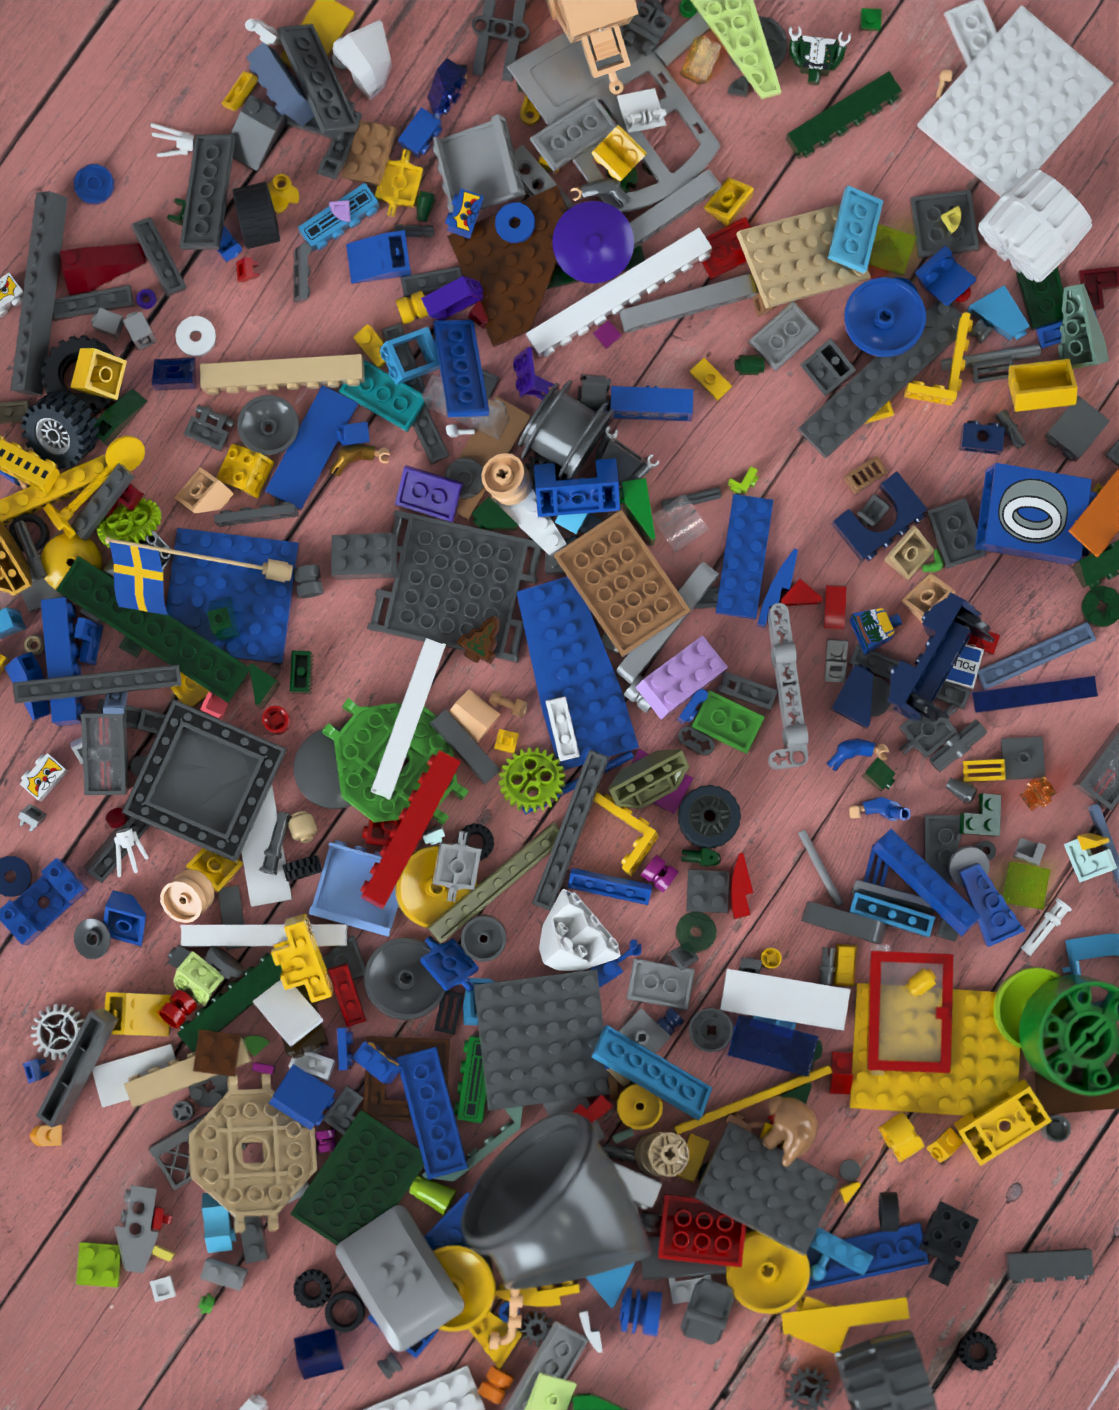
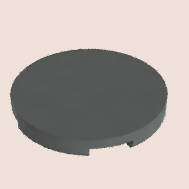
[728,16,787,71]

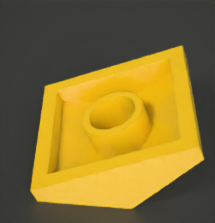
[186,848,244,893]

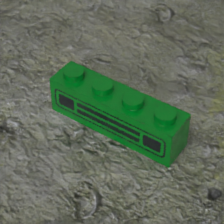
[454,1036,486,1123]

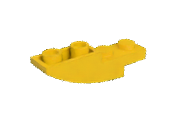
[495,1280,580,1307]

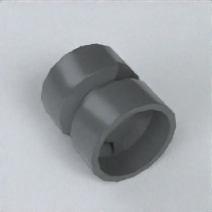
[293,564,324,599]
[1040,1114,1071,1142]

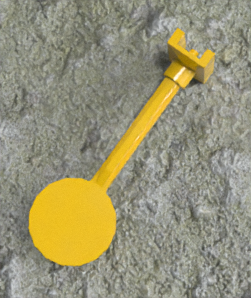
[43,435,145,539]

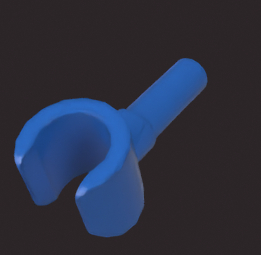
[616,939,642,964]

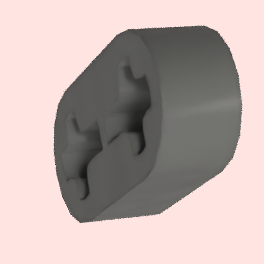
[678,727,714,756]

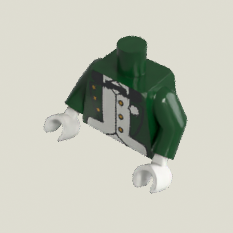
[789,26,851,85]

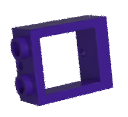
[421,276,484,320]

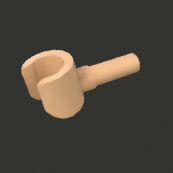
[936,70,952,98]

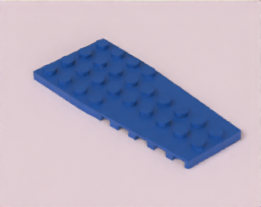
[517,577,639,770]

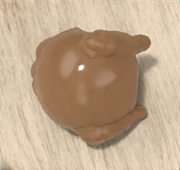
[762,1096,818,1167]

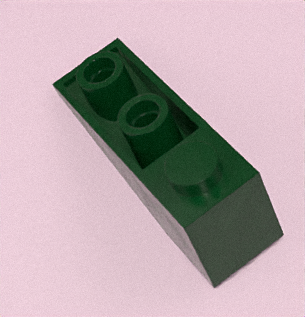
[94,388,148,447]

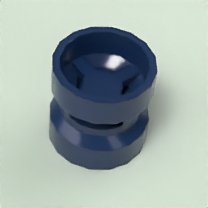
[656,1007,685,1036]

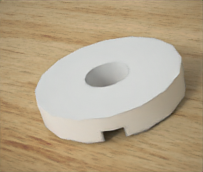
[175,316,216,357]

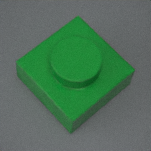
[860,8,882,31]

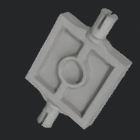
[433,831,481,902]

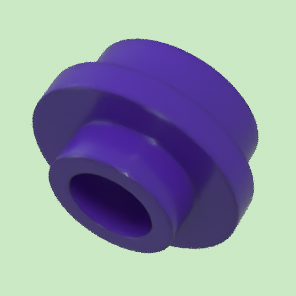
[136,289,157,309]

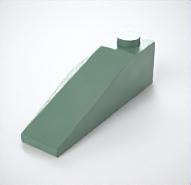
[1058,283,1109,369]

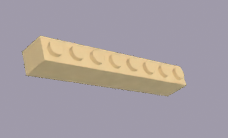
[200,354,365,395]

